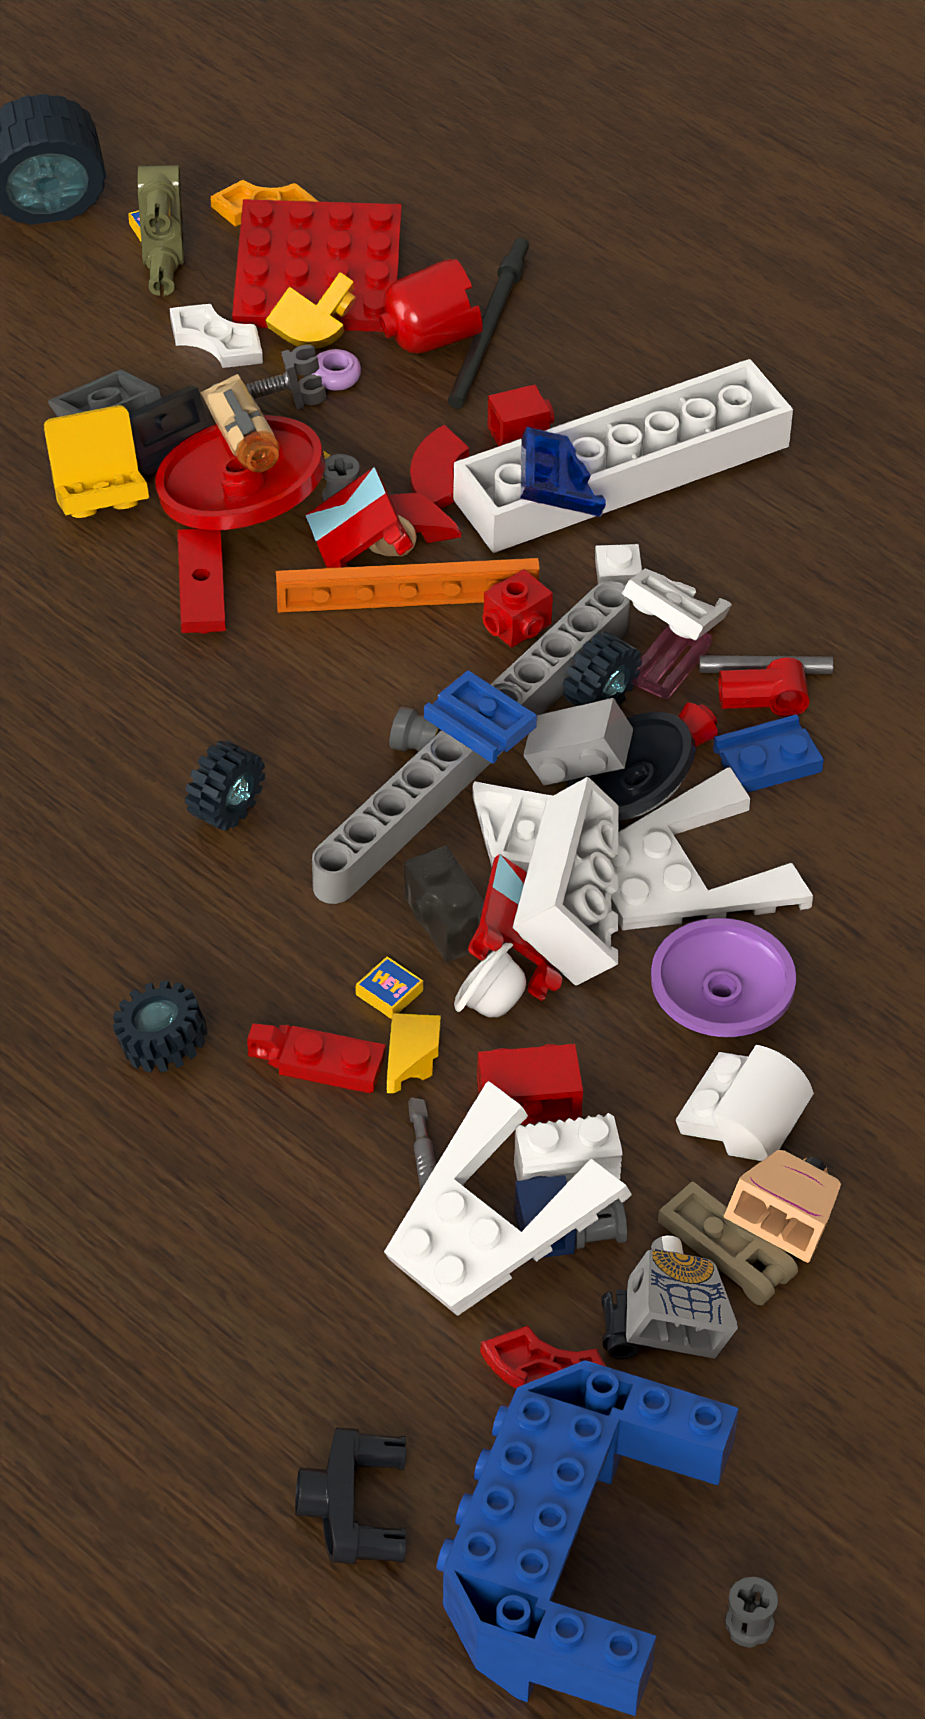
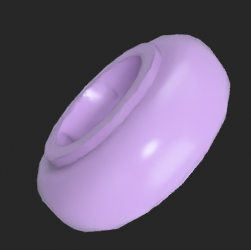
[311,349,361,391]

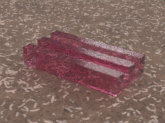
[632,625,712,700]

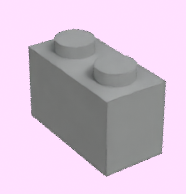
[523,698,633,786]

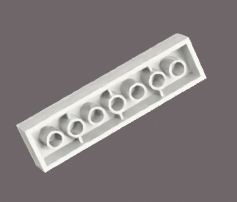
[453,359,793,553]

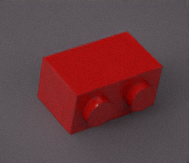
[477,1044,583,1125]

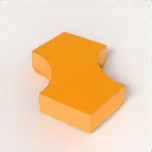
[211,180,319,226]

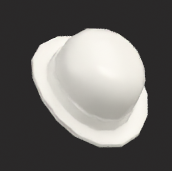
[454,943,526,1018]

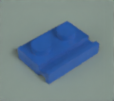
[424,670,537,764]
[713,714,824,793]

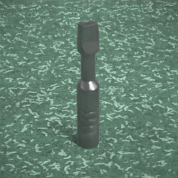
[408,1097,436,1191]

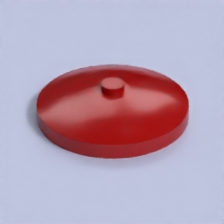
[155,415,326,530]

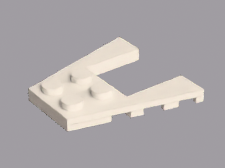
[611,767,813,930]
[384,1081,632,1316]

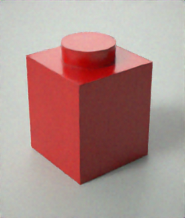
[487,384,554,447]

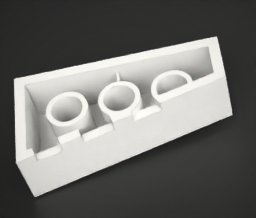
[512,777,618,986]

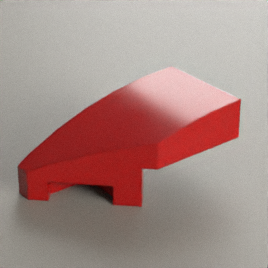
[389,493,462,543]

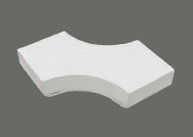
[170,304,263,368]

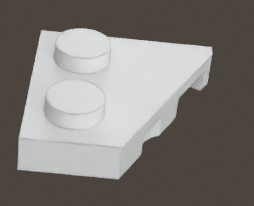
[622,568,732,641]
[472,781,552,872]

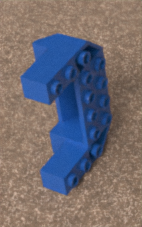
[437,1360,739,1716]

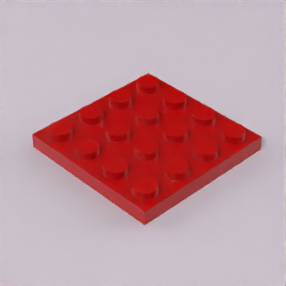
[232,199,402,332]

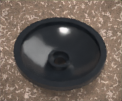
[567,712,695,821]

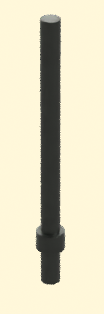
[448,238,529,409]

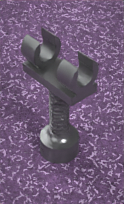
[212,345,327,409]

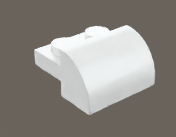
[675,1045,814,1161]

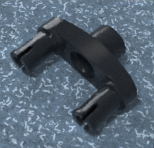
[295,1427,406,1564]

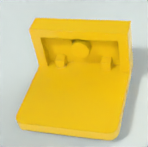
[44,405,149,518]

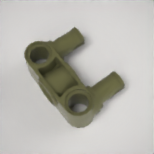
[138,165,184,296]

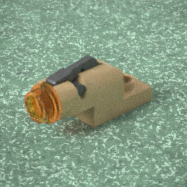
[200,374,279,472]

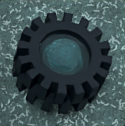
[562,631,642,706]
[185,740,265,831]
[113,981,208,1072]

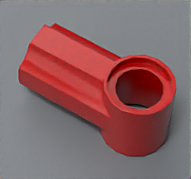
[718,657,810,717]

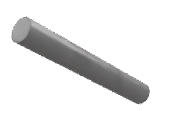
[699,655,833,674]

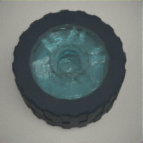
[0,94,106,225]

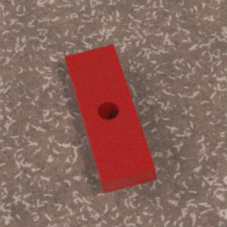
[177,529,226,634]

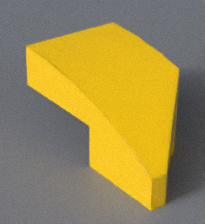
[387,1013,441,1093]

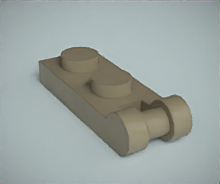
[658,1181,798,1305]

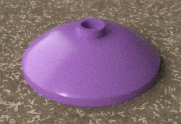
[651,918,796,1037]

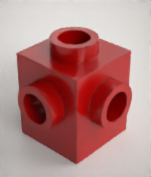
[482,569,553,648]

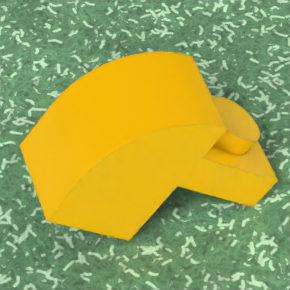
[266,272,356,349]

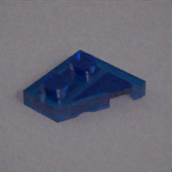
[520,427,606,517]

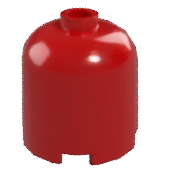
[379,259,483,354]

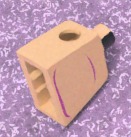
[724,1150,841,1263]

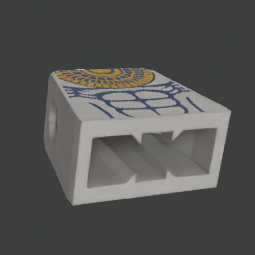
[626,1236,738,1359]

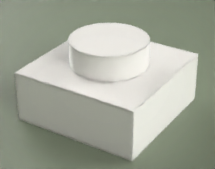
[595,544,642,586]

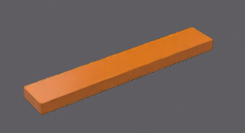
[276,558,539,613]

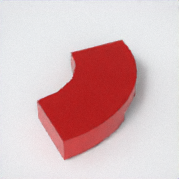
[410,425,469,509]
[480,1325,606,1389]

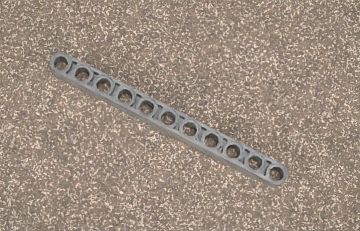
[312,581,631,904]

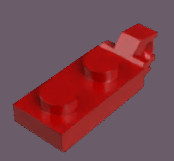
[247,1024,386,1094]

